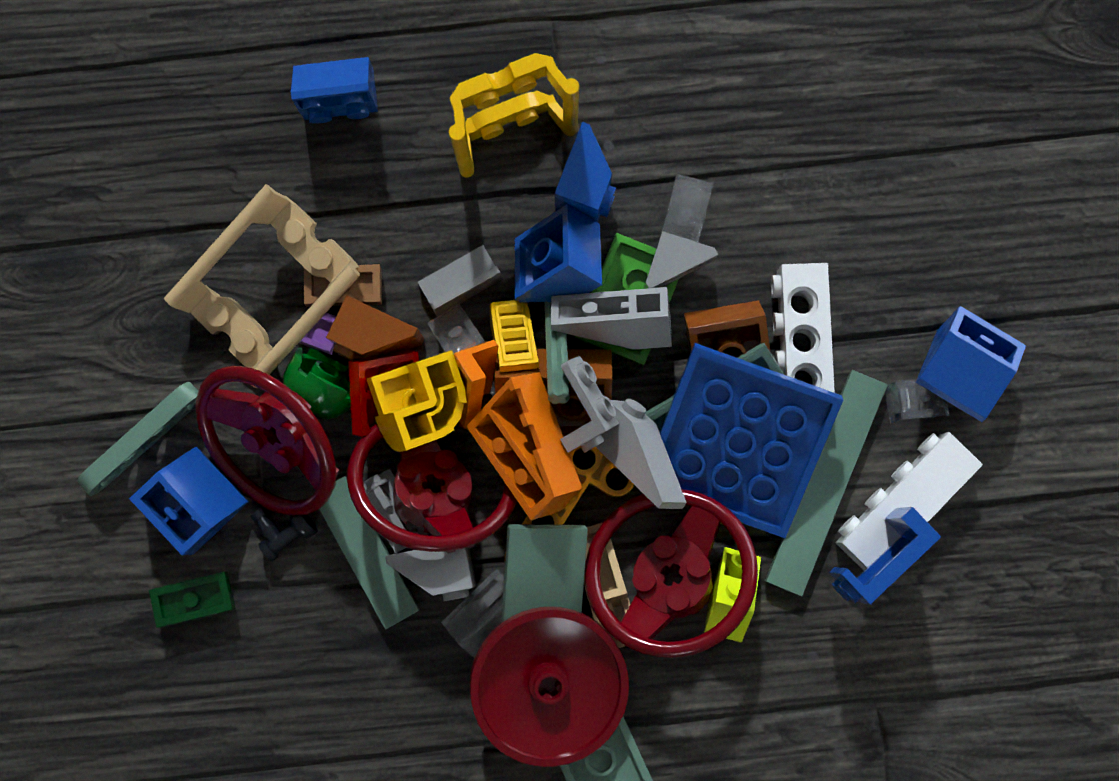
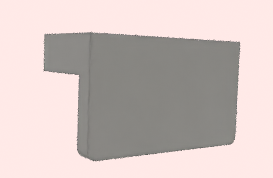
[418,245,502,316]

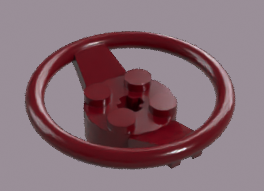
[195,366,339,515]
[347,421,517,553]
[585,489,758,658]

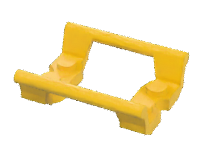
[449,53,579,178]

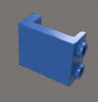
[829,507,941,604]

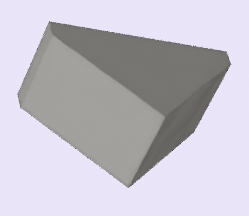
[644,231,718,289]

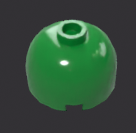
[283,347,351,419]

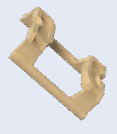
[164,184,360,388]

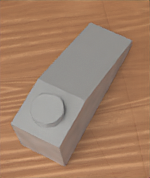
[551,287,672,350]
[595,399,687,509]

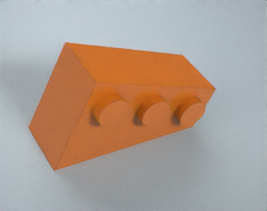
[466,372,583,520]

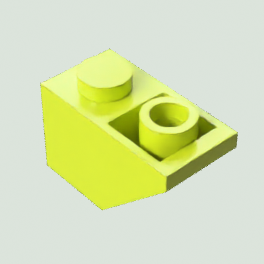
[704,547,761,643]

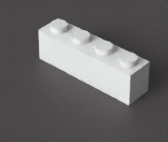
[835,432,983,571]

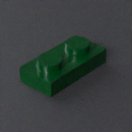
[149,571,236,628]

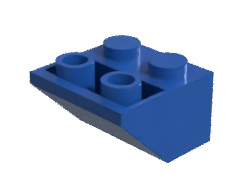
[291,57,378,124]
[916,306,1026,422]
[129,447,249,556]

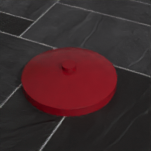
[470,607,629,767]

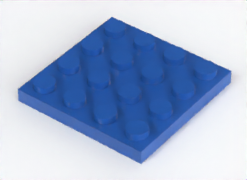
[660,343,843,538]

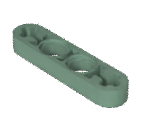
[77,382,198,496]

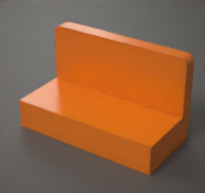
[454,340,499,429]

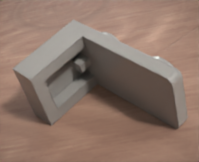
[560,356,619,453]

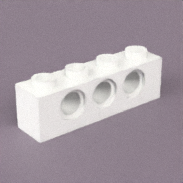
[771,263,835,393]

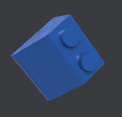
[555,122,616,222]
[515,204,602,302]

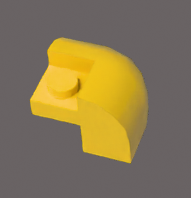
[367,350,467,452]

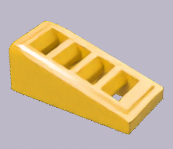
[489,300,539,372]

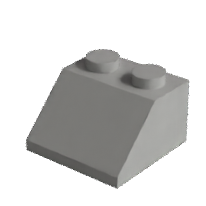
[385,548,477,601]

